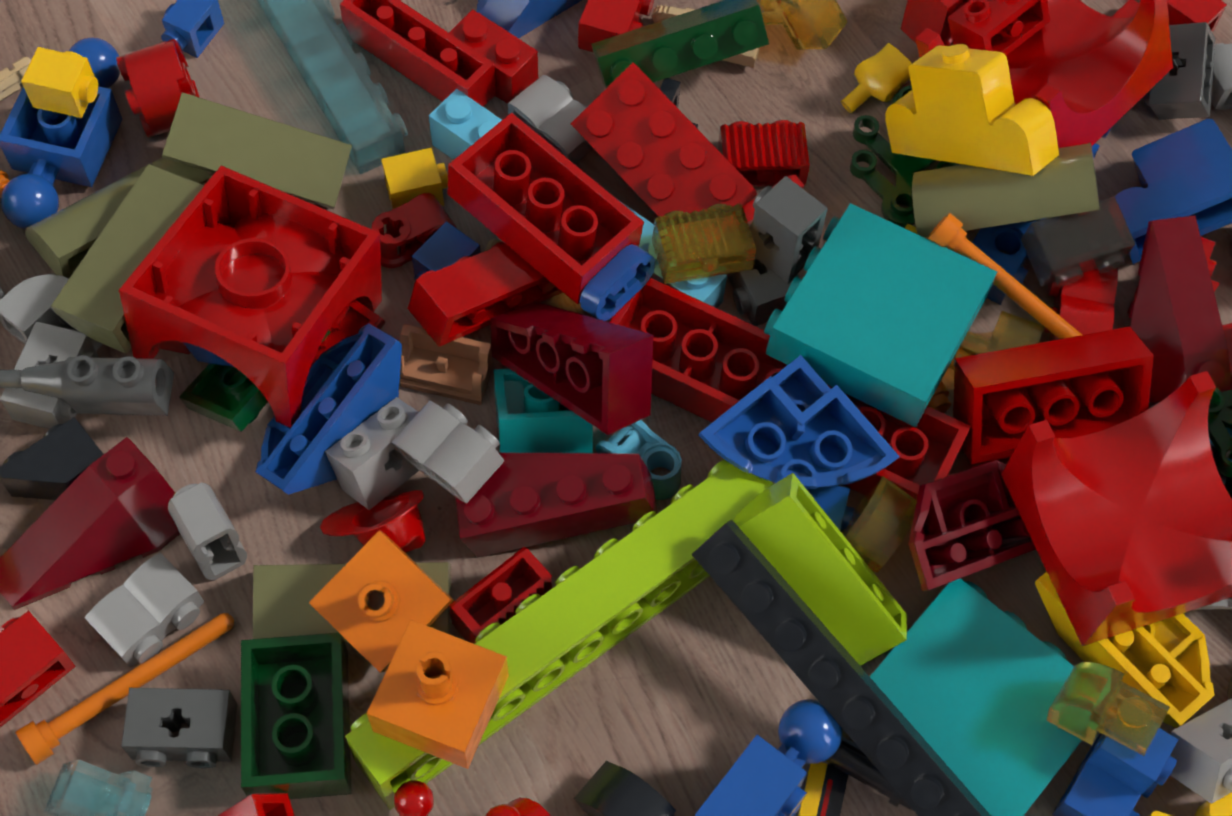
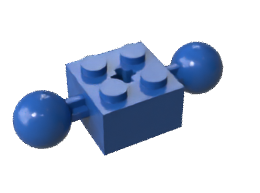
[0,37,123,229]
[695,699,843,816]

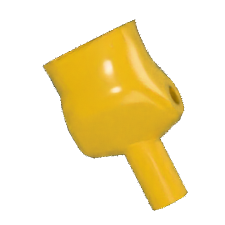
[840,43,912,113]

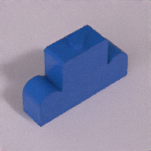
[1111,119,1232,264]

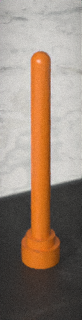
[926,212,1082,339]
[15,613,234,765]

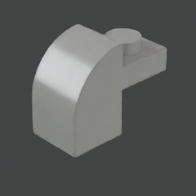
[0,274,103,351]

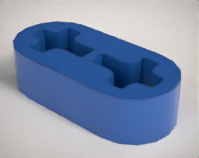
[580,244,655,321]

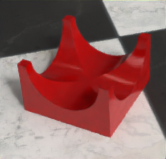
[915,0,1173,148]
[119,165,382,428]
[1001,371,1232,646]

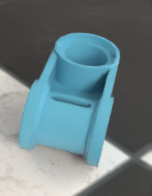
[595,420,682,500]

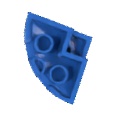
[698,355,900,489]

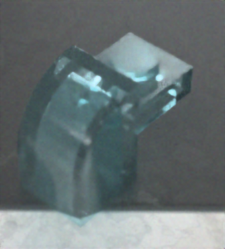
[44,760,153,816]

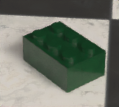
[241,632,352,799]

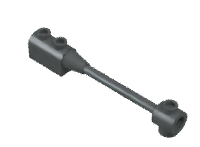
[0,355,174,416]

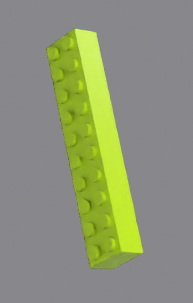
[345,459,774,810]

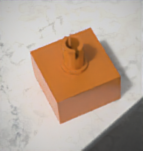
[309,530,454,673]
[366,619,509,769]

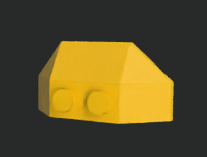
[1035,571,1215,728]

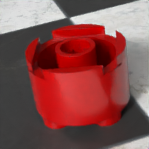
[116,39,200,138]

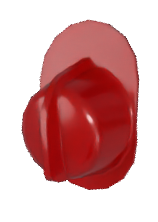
[320,490,426,553]

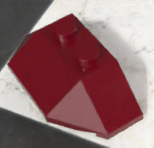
[908,460,1036,591]

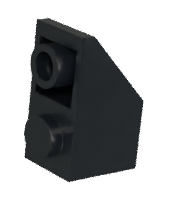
[0,417,104,500]

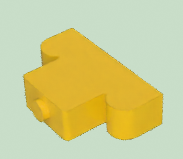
[885,44,1059,176]

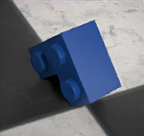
[1052,706,1179,816]

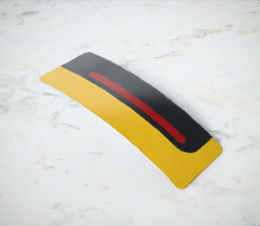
[799,762,848,816]

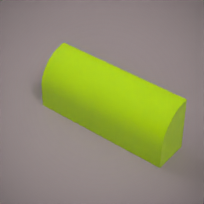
[733,473,907,666]

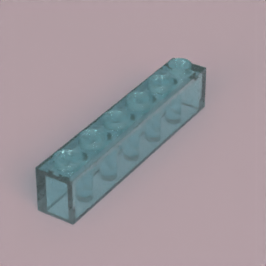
[257,0,408,175]

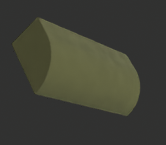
[162,92,352,210]
[912,143,1100,237]
[25,158,212,278]
[51,164,204,354]
[253,562,451,642]

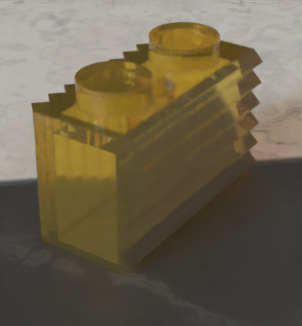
[652,203,757,284]

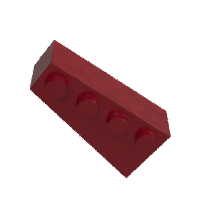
[491,301,653,435]
[456,453,658,558]

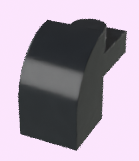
[573,761,676,816]

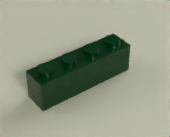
[591,0,769,88]

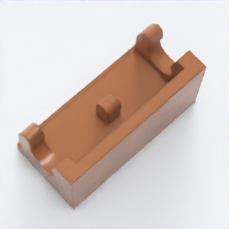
[399,324,493,405]

